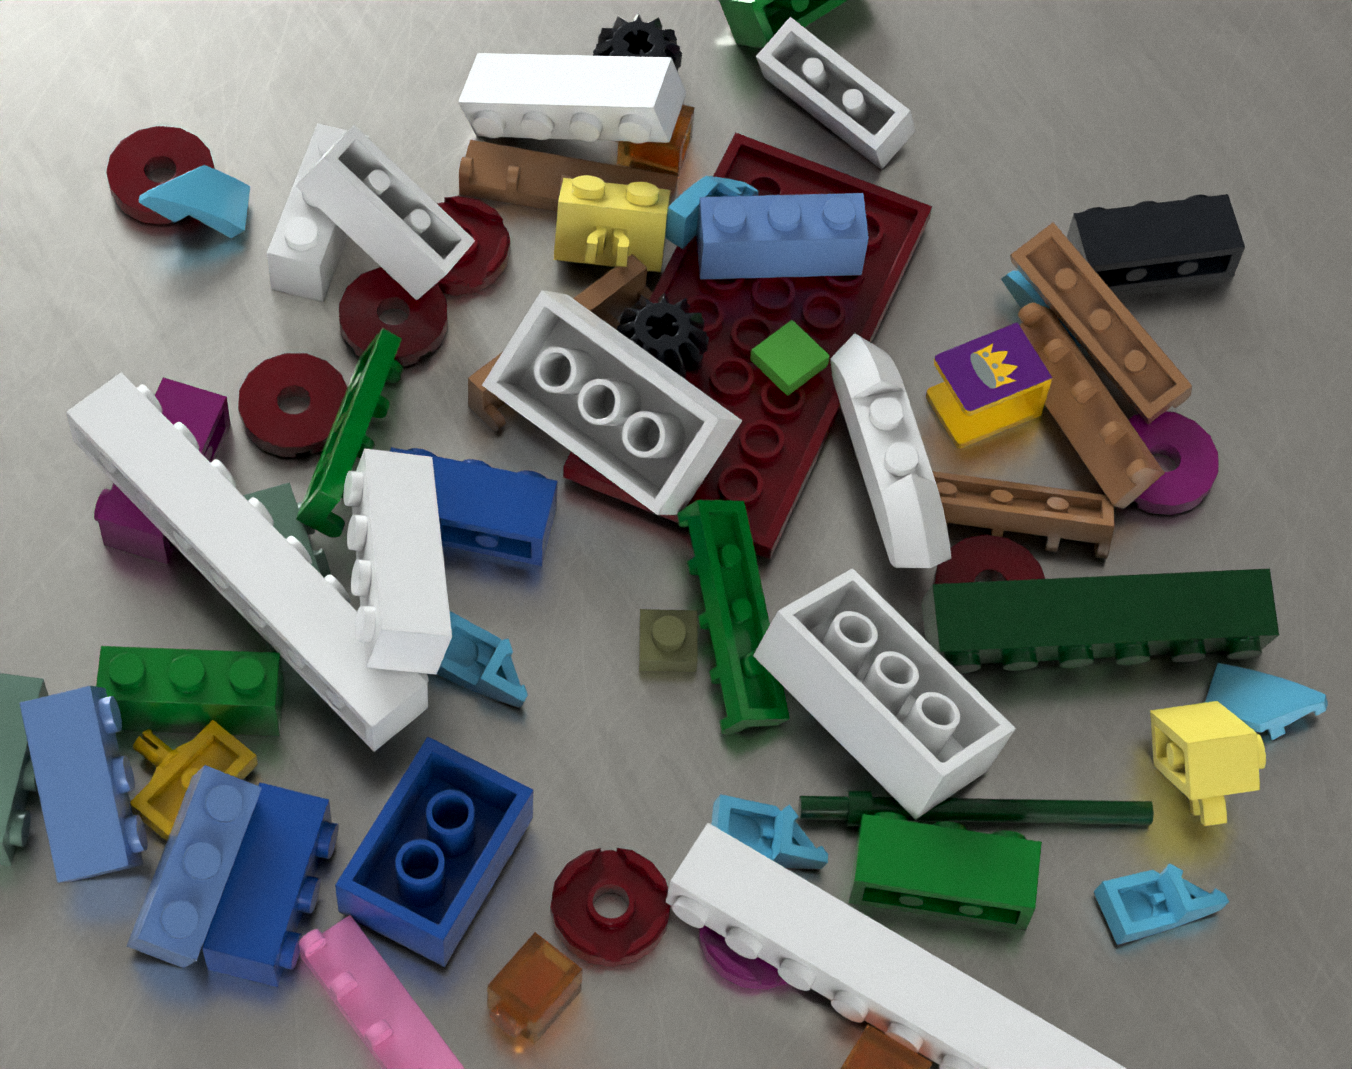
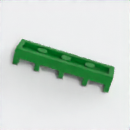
[296,328,403,538]
[677,500,790,734]

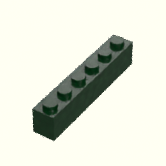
[921,568,1279,673]

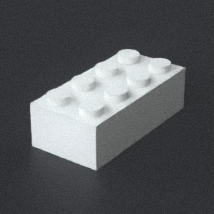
[482,290,742,515]
[753,568,1016,820]

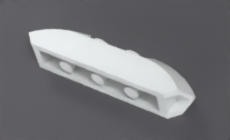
[830,333,951,568]

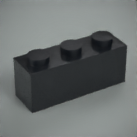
[1067,194,1245,292]

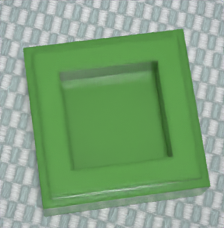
[750,320,830,396]

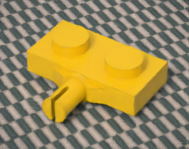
[130,720,258,841]

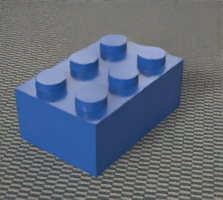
[335,736,534,967]

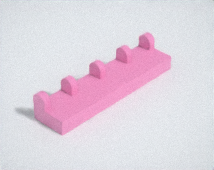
[299,915,465,1069]

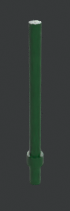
[798,790,1154,826]

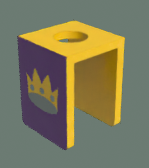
[926,322,1053,449]

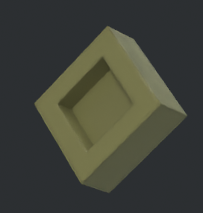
[639,609,698,672]

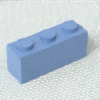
[696,193,869,279]
[19,686,148,883]
[127,765,262,968]

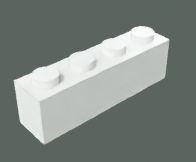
[459,53,686,143]
[343,448,452,674]

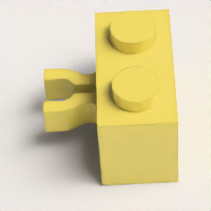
[553,175,671,272]
[1150,701,1266,826]

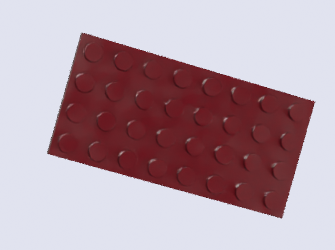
[563,132,932,559]

